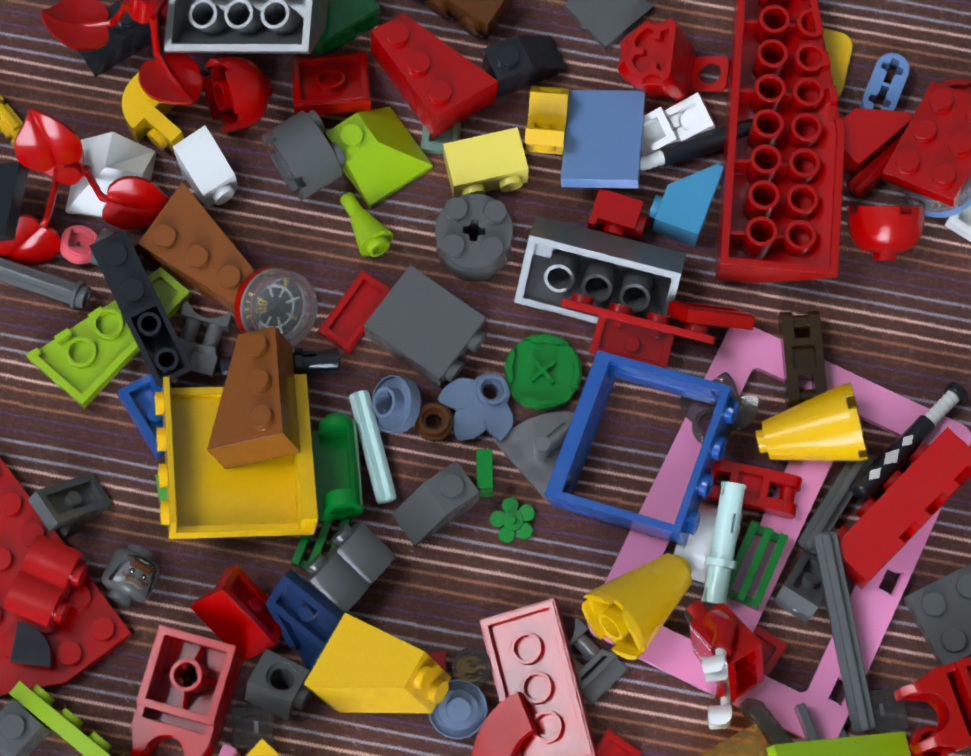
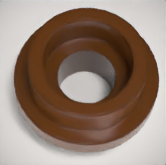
[415,402,454,442]

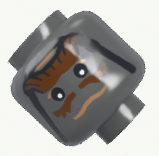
[101,544,161,607]

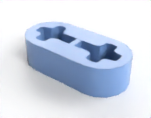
[860,53,909,111]

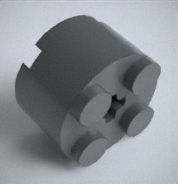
[262,110,346,201]
[435,194,513,282]

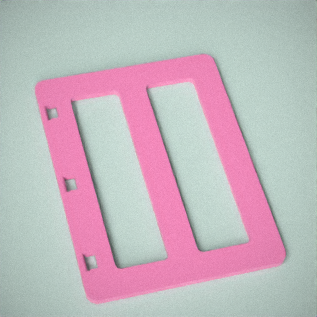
[587,327,971,740]

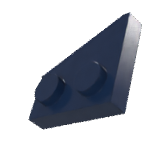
[265,569,344,674]

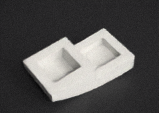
[641,92,717,156]

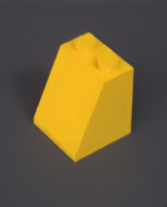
[304,613,451,713]

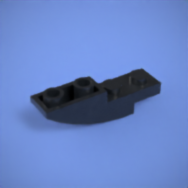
[89,229,193,387]

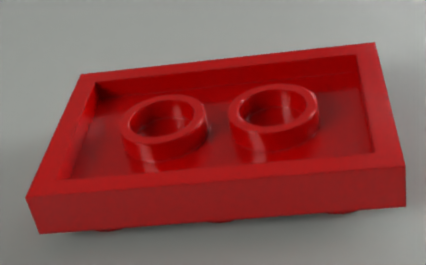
[882,81,971,207]

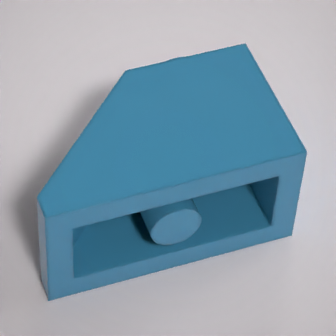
[649,164,724,247]

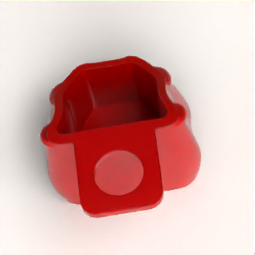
[618,18,730,104]

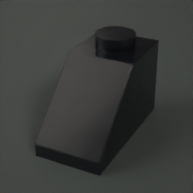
[77,0,159,77]
[483,35,566,98]

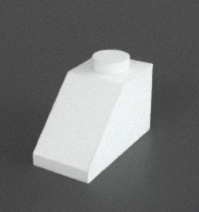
[173,125,239,209]

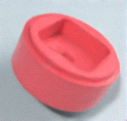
[60,225,98,265]

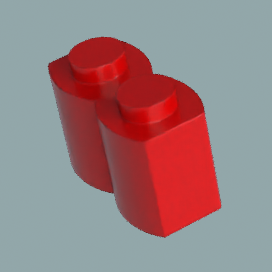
[3,533,89,630]

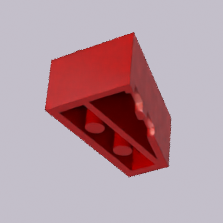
[370,13,498,138]

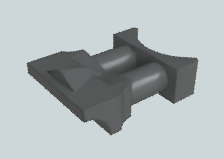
[178,301,233,377]
[569,618,627,705]

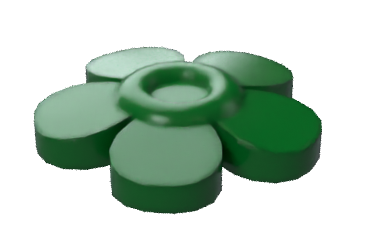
[490,497,535,543]

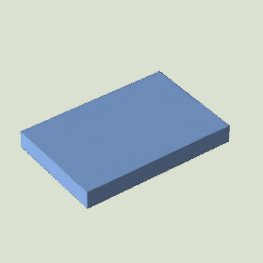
[560,90,646,188]

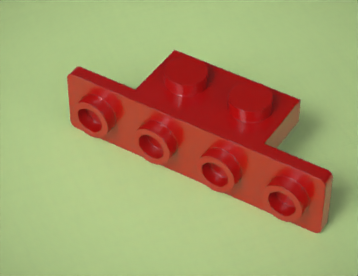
[560,293,715,368]

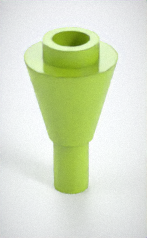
[340,192,393,257]

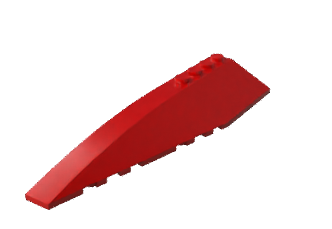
[715,0,845,283]

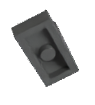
[28,472,113,538]
[774,551,825,622]

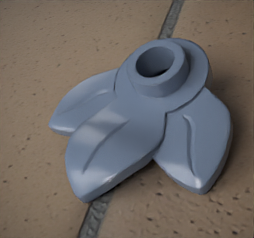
[438,372,513,441]

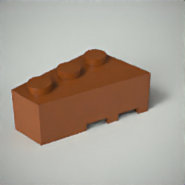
[138,182,255,315]
[207,326,300,469]

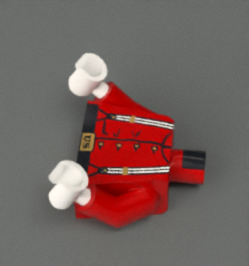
[683,600,764,730]

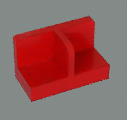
[191,564,282,661]

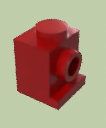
[587,188,648,240]

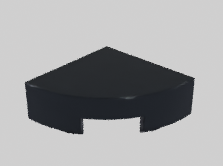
[10,621,53,669]

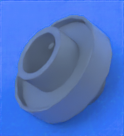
[371,375,421,434]
[428,679,488,740]

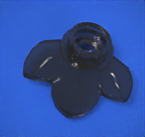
[680,372,759,444]

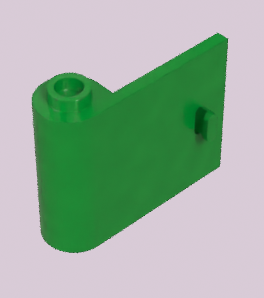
[311,413,364,522]

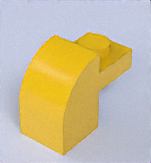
[122,72,184,154]
[525,86,570,155]

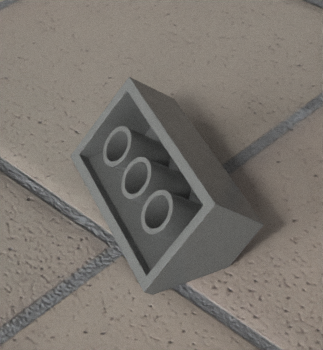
[164,0,329,54]
[514,216,686,324]

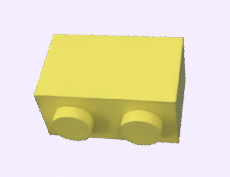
[443,127,529,197]

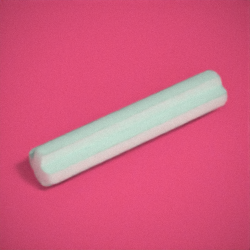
[349,390,397,504]

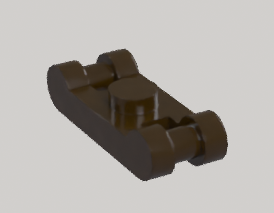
[778,310,827,409]

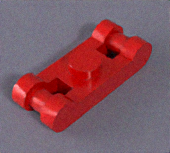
[702,459,803,519]

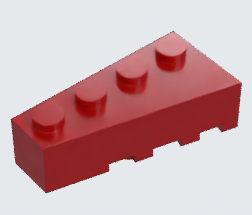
[836,427,971,590]

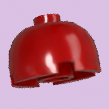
[204,55,272,133]
[847,205,925,260]

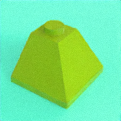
[325,107,433,208]

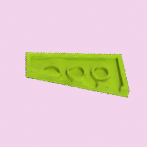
[26,268,191,409]
[9,681,124,756]

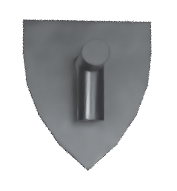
[495,411,575,501]

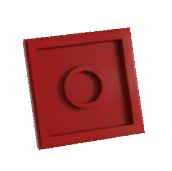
[291,52,371,115]

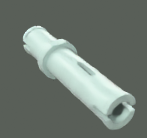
[701,481,747,605]

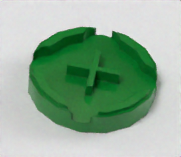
[504,333,582,412]

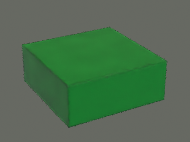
[476,449,493,497]

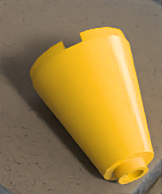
[756,382,868,461]
[582,553,692,660]

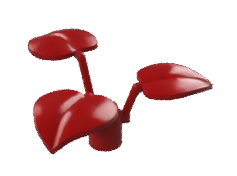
[41,0,202,105]
[0,107,171,265]

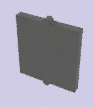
[563,0,653,50]

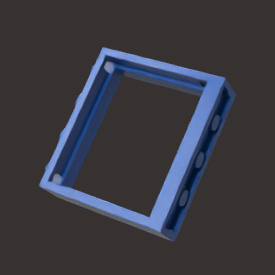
[544,350,740,546]

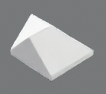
[65,132,156,219]

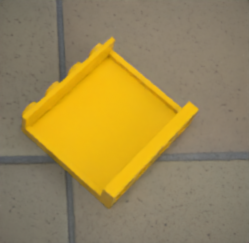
[155,374,318,539]

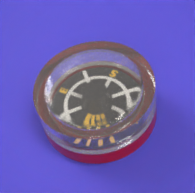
[234,266,318,346]

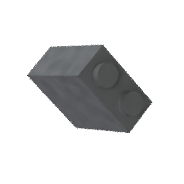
[364,265,488,389]

